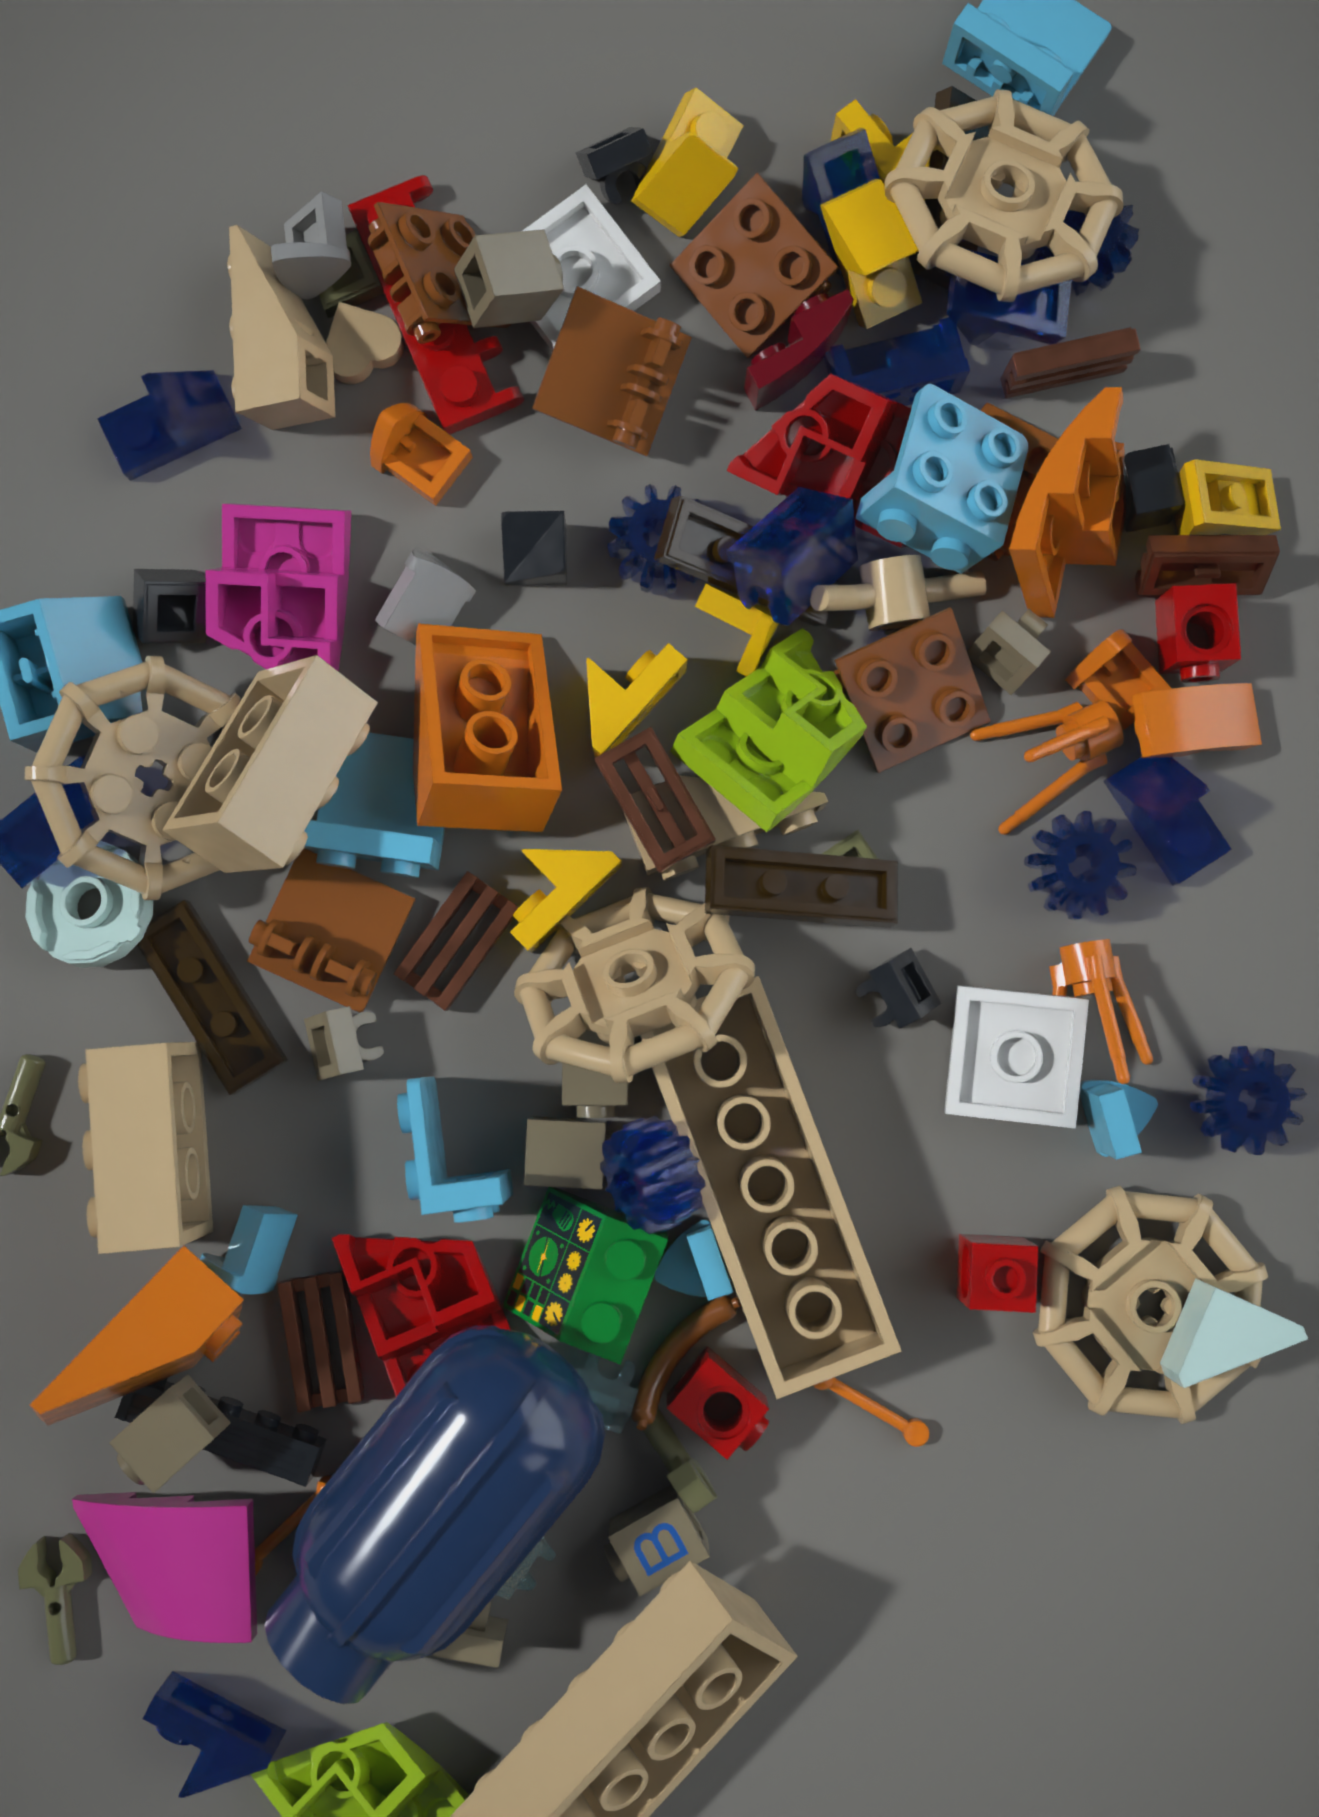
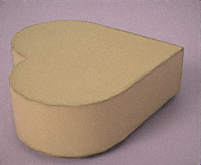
[326,302,405,384]

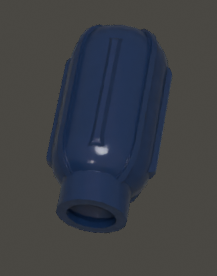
[264,1326,606,1704]

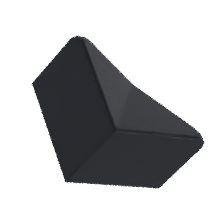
[1124,444,1185,532]
[501,511,567,585]
[133,569,206,643]

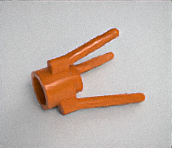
[970,700,1124,835]
[1049,939,1153,1084]

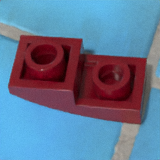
[744,289,854,411]

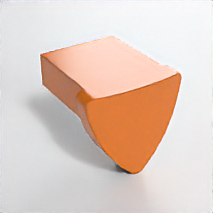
[370,403,473,506]
[1065,629,1171,730]

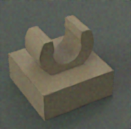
[967,609,1051,695]
[304,1006,384,1081]
[433,1599,509,1668]

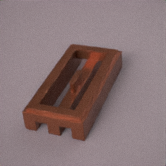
[1000,327,1141,399]
[1135,535,1280,595]
[594,727,716,873]
[394,871,519,1011]
[278,1270,365,1412]

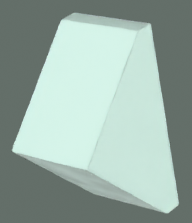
[1160,1278,1308,1388]

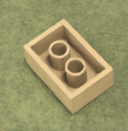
[162,655,378,873]
[78,1042,213,1254]

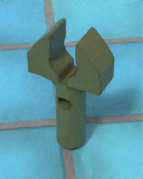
[0,1054,46,1176]
[629,1402,718,1514]
[18,1533,92,1665]

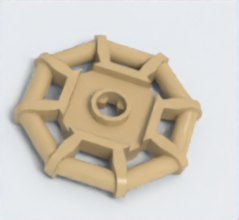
[885,89,1123,302]
[25,656,241,900]
[514,887,755,1083]
[1033,1185,1268,1424]

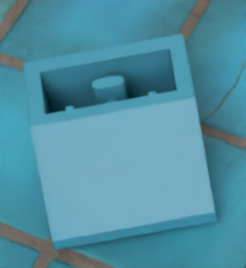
[0,596,143,752]

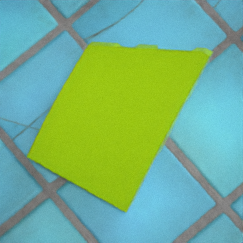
[670,628,867,832]
[250,1722,470,1817]

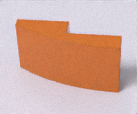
[1132,683,1262,758]

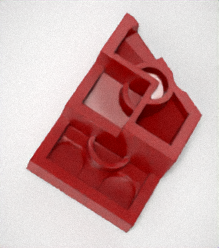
[727,374,912,548]
[332,1234,512,1396]

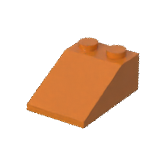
[413,623,562,832]
[30,1246,244,1426]

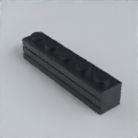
[115,1378,327,1487]

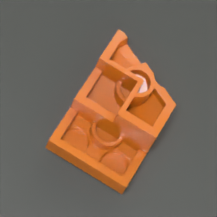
[1009,387,1126,618]

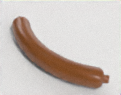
[631,1295,741,1431]

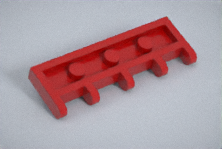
[347,175,524,435]

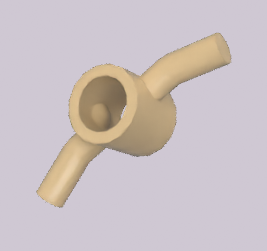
[810,555,986,631]

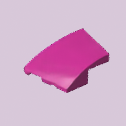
[205,503,351,672]
[72,1492,257,1643]

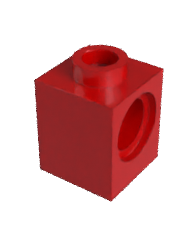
[1155,583,1241,683]
[956,1234,1038,1313]
[666,1346,770,1460]

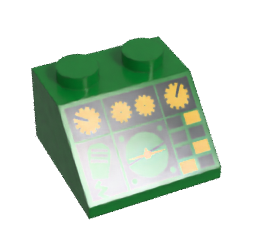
[502,1186,668,1365]

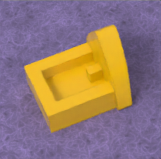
[695,582,783,676]

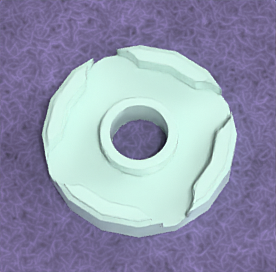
[25,841,154,968]

